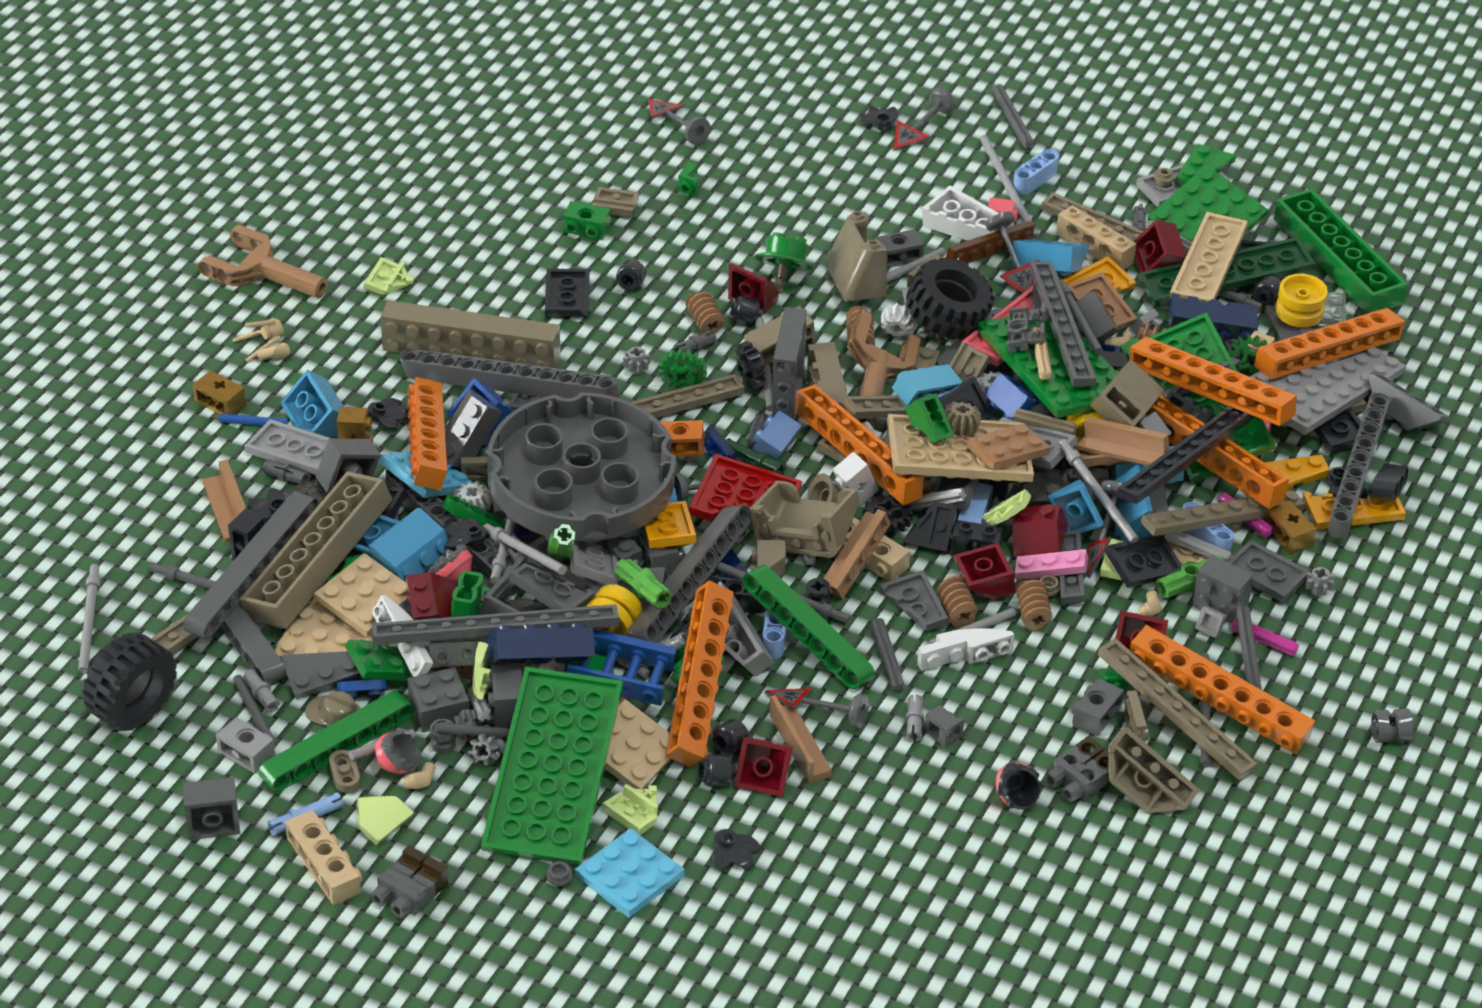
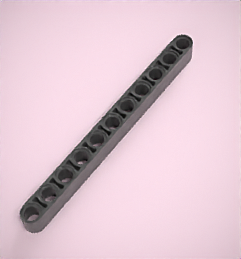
[400,349,621,399]

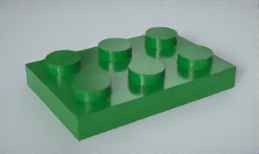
[345,639,429,680]

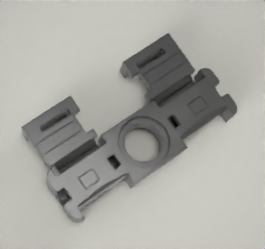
[1007,301,1047,353]

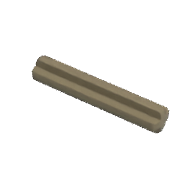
[1013,408,1078,435]

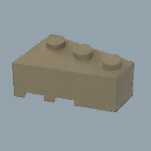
[744,306,815,364]
[807,342,847,410]

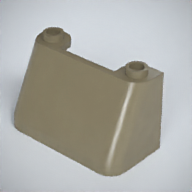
[827,211,887,301]
[749,481,859,557]

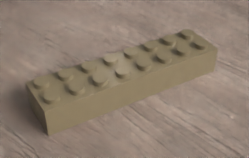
[380,300,561,368]
[239,472,392,629]

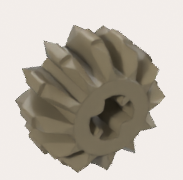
[944,401,981,437]

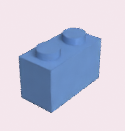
[752,410,802,460]

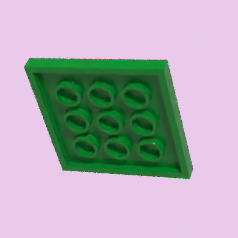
[1148,165,1268,242]

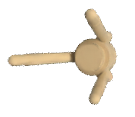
[232,318,284,362]

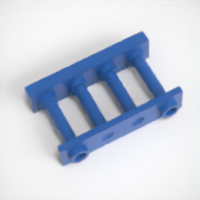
[567,628,677,706]

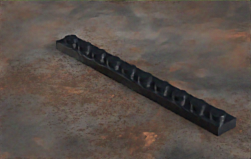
[1117,406,1255,504]

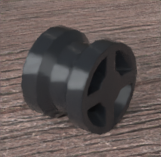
[806,578,830,604]

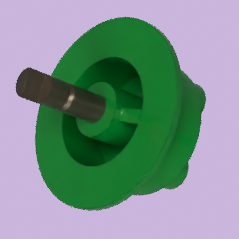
[754,232,814,293]

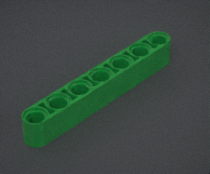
[742,565,875,690]
[258,691,415,792]

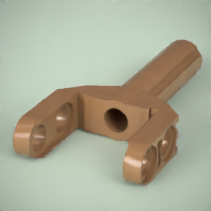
[197,225,327,298]
[847,309,921,427]

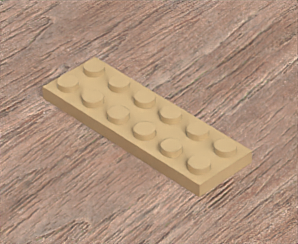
[1170,212,1248,302]

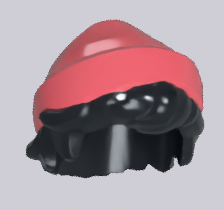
[996,762,1044,810]

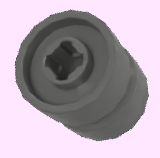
[1371,709,1413,743]

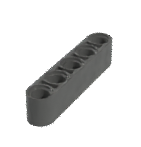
[220,603,287,684]

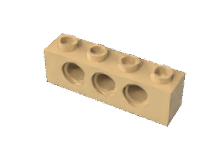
[1056,205,1136,270]
[840,518,910,581]
[285,809,363,905]

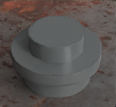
[547,862,572,886]

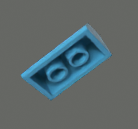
[1012,239,1090,276]
[280,370,344,438]
[1110,464,1152,542]
[368,508,453,582]

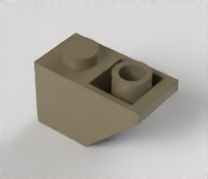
[752,540,786,577]

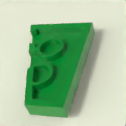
[1175,144,1236,186]

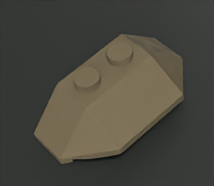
[1109,726,1200,813]

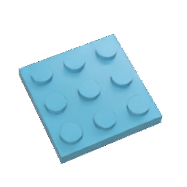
[379,450,474,498]
[575,828,685,918]

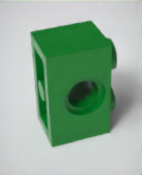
[562,201,611,240]

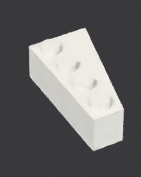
[922,186,1014,241]

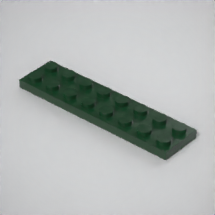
[1138,237,1316,306]

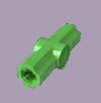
[547,524,575,563]
[1156,555,1223,599]
[614,559,672,608]

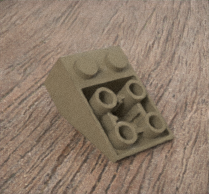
[1090,359,1164,426]

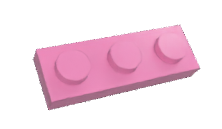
[1015,549,1088,580]

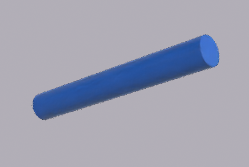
[219,414,288,426]

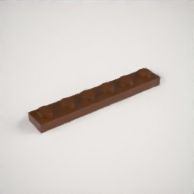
[945,221,1036,264]

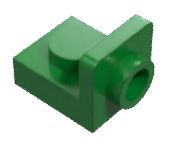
[678,162,699,197]
[1098,668,1129,695]

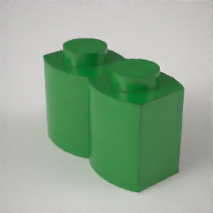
[451,570,483,617]

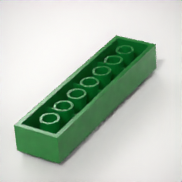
[1274,188,1408,314]

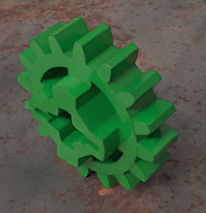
[1227,334,1267,377]
[659,348,707,390]

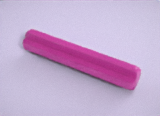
[1218,492,1273,538]
[1231,618,1299,656]

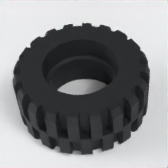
[906,258,994,340]
[82,632,177,731]

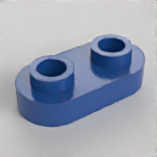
[337,679,387,697]

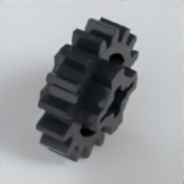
[735,341,766,390]
[862,493,913,535]

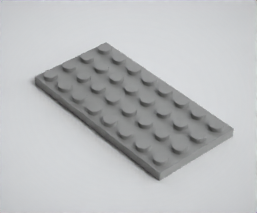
[1250,348,1406,435]

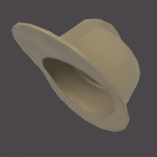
[808,473,840,503]
[305,691,361,726]

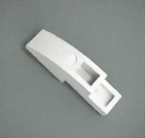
[372,595,433,677]
[917,628,1014,671]

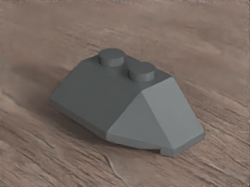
[1368,373,1451,431]

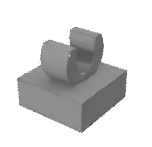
[1130,308,1160,334]
[1195,605,1227,638]

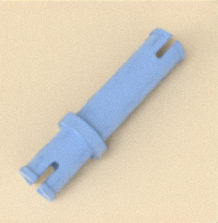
[267,793,343,836]

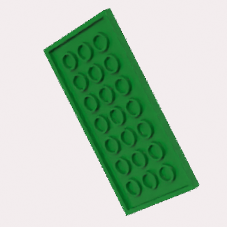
[976,311,1118,418]
[1125,312,1276,484]
[481,666,624,865]

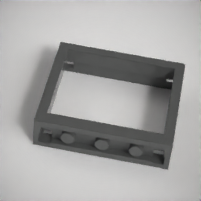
[772,307,807,421]
[479,546,603,615]

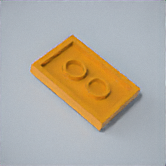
[643,501,696,549]

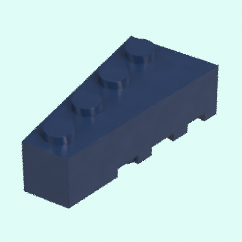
[1167,293,1258,340]
[486,623,595,668]

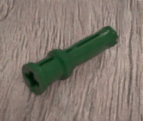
[722,438,787,475]

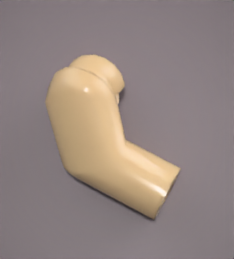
[1105,331,1133,352]
[257,343,290,361]
[1138,590,1161,617]
[404,762,436,790]

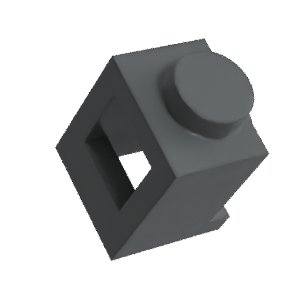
[925,705,964,747]

